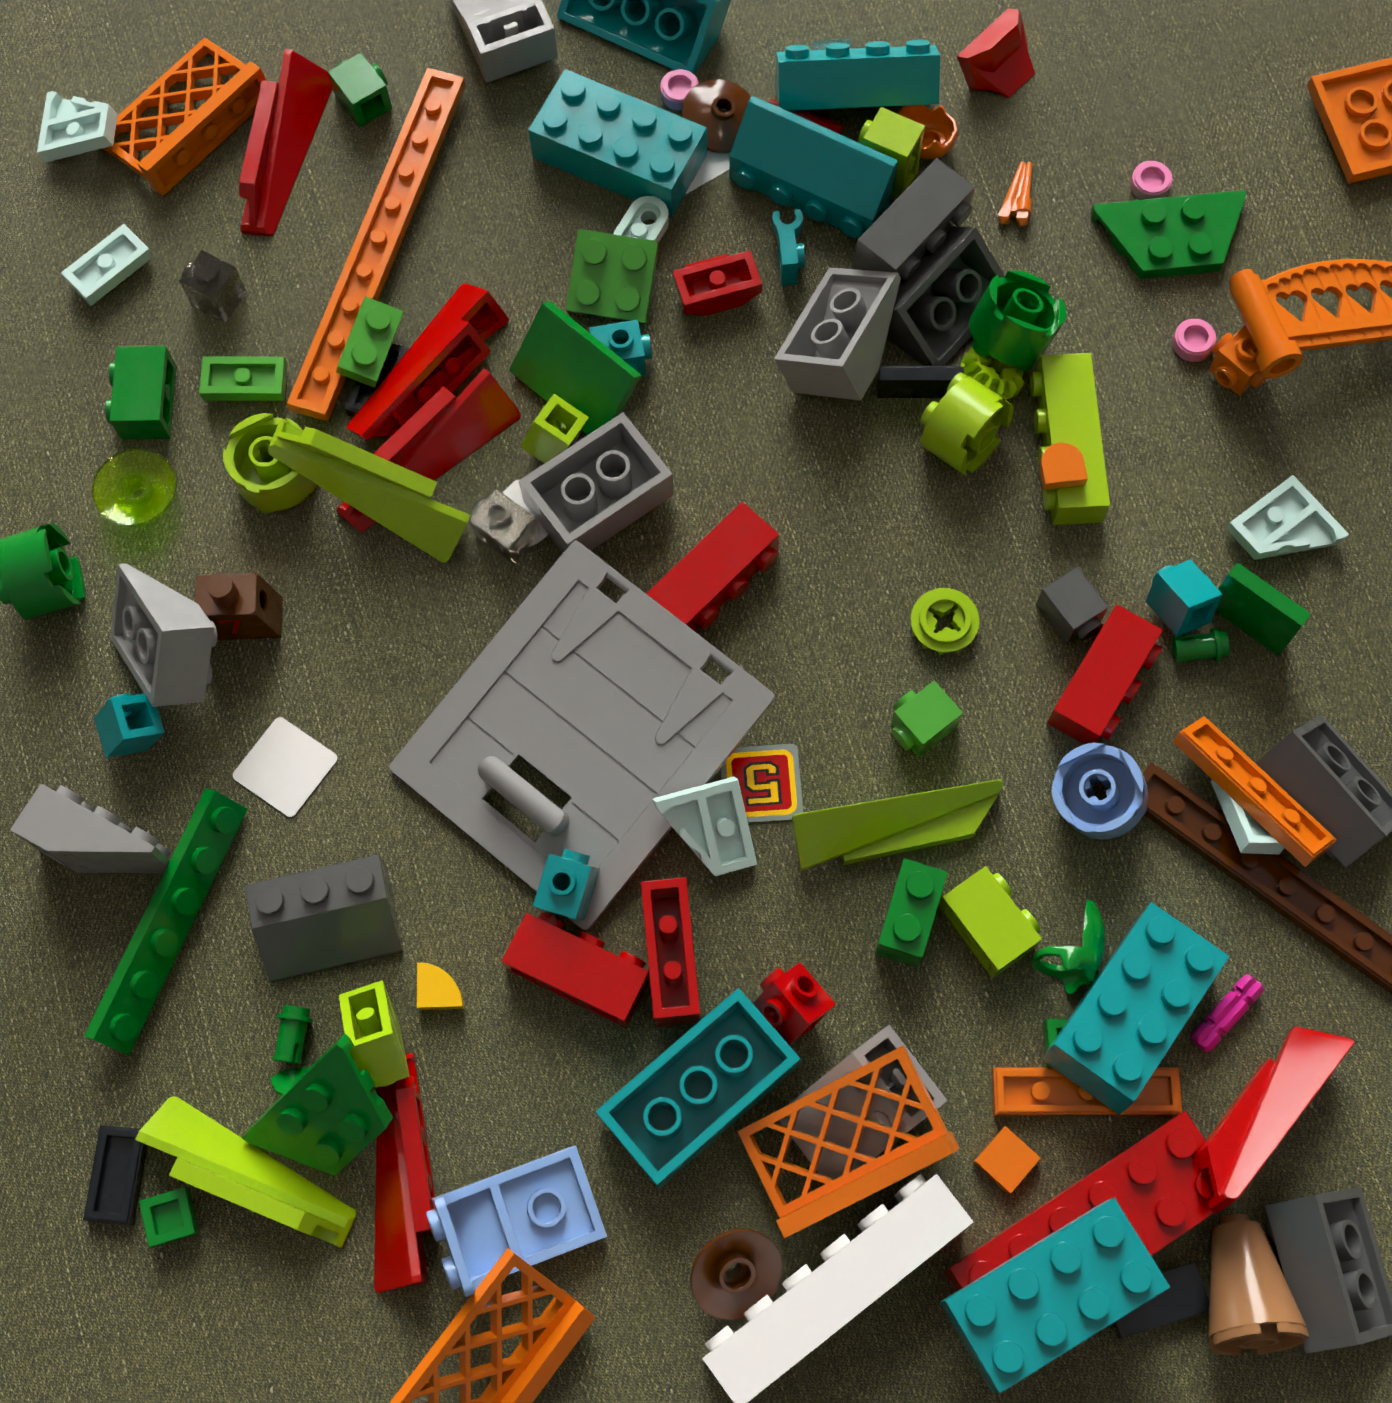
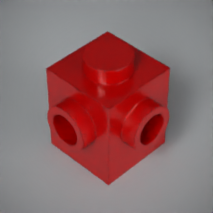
[753,962,836,1046]

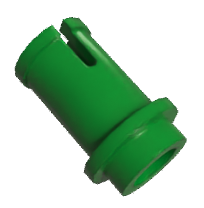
[1171,628,1230,664]
[272,1005,313,1065]

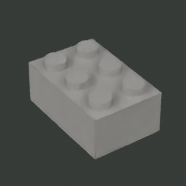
[519,412,674,553]

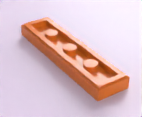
[1172,716,1337,867]
[991,1067,1182,1116]

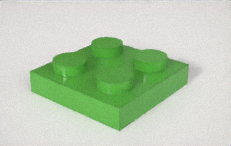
[566,229,660,324]

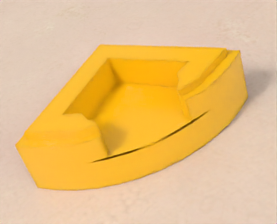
[417,963,464,1010]

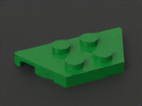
[1090,190,1246,279]
[242,1033,393,1176]

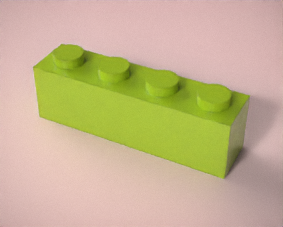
[1030,353,1110,525]

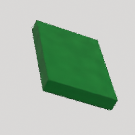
[509,301,642,435]

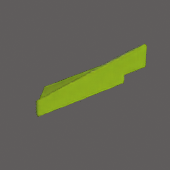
[268,421,471,563]
[791,779,1003,870]
[135,1096,357,1248]

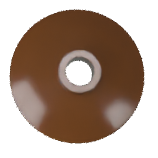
[681,79,751,153]
[690,1229,783,1320]

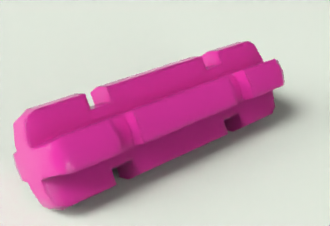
[1190,974,1264,1053]

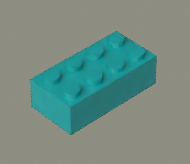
[528,69,707,217]
[1041,902,1229,1115]
[595,988,801,1190]
[939,1197,1170,1394]

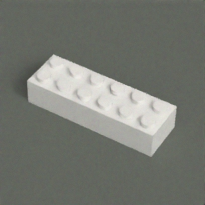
[702,1174,973,1403]

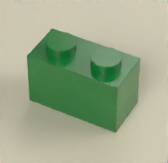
[105,346,177,439]
[875,858,948,968]

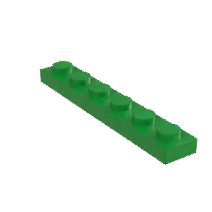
[84,788,248,1055]

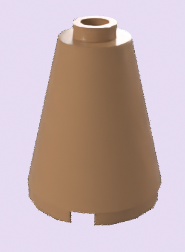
[1208,1214,1309,1356]

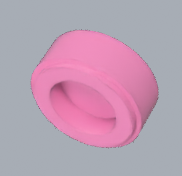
[660,69,699,111]
[1130,161,1173,200]
[1172,319,1216,362]

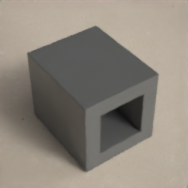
[1036,567,1108,644]

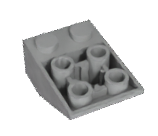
[450,0,558,83]
[10,784,171,874]
[779,1025,948,1179]

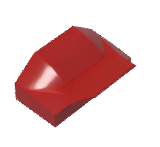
[957,8,1035,98]
[673,250,762,316]

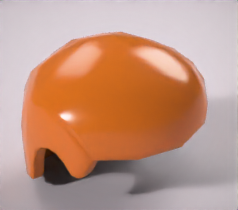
[898,105,958,160]

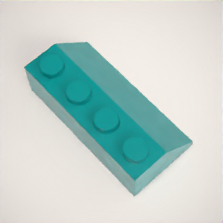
[557,0,731,75]
[775,40,940,111]
[729,95,898,238]

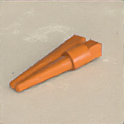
[998,161,1032,226]

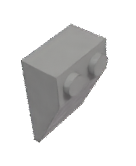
[774,267,901,401]
[110,563,217,707]

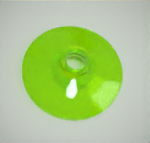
[92,448,177,527]

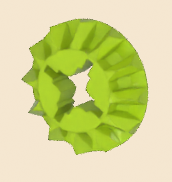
[960,347,1025,399]
[910,588,979,655]

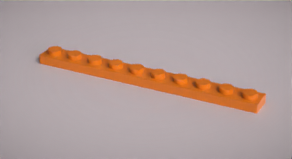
[287,68,466,422]

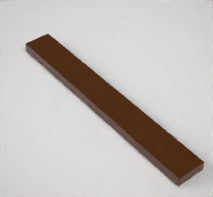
[1143,762,1392,995]

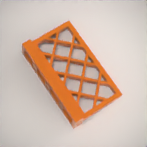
[102,37,267,197]
[737,1045,960,1238]
[390,1248,596,1403]

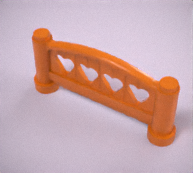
[1229,259,1392,379]

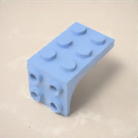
[426,1145,607,1297]

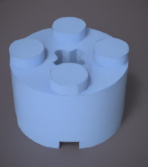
[1051,743,1148,839]

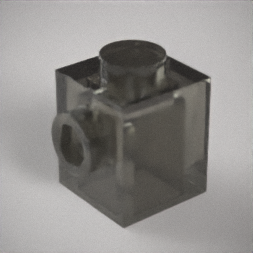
[179,250,247,323]
[469,489,540,564]

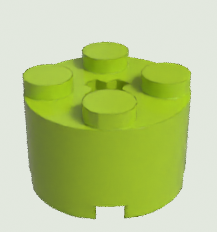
[920,372,1014,475]
[223,413,317,513]

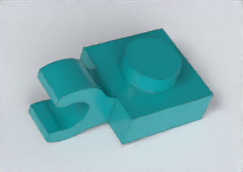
[772,209,805,286]

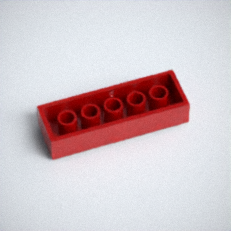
[944,1111,1243,1291]

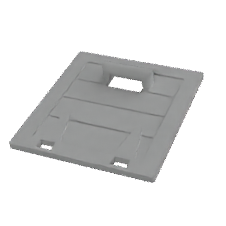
[389,540,776,931]

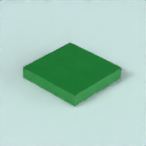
[1216,563,1311,656]

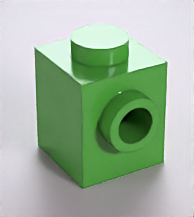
[891,680,963,757]

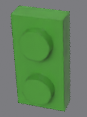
[336,296,404,388]
[199,356,288,401]

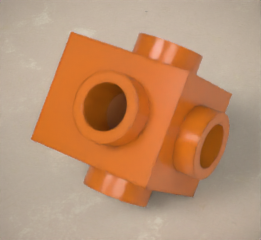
[1209,325,1267,396]

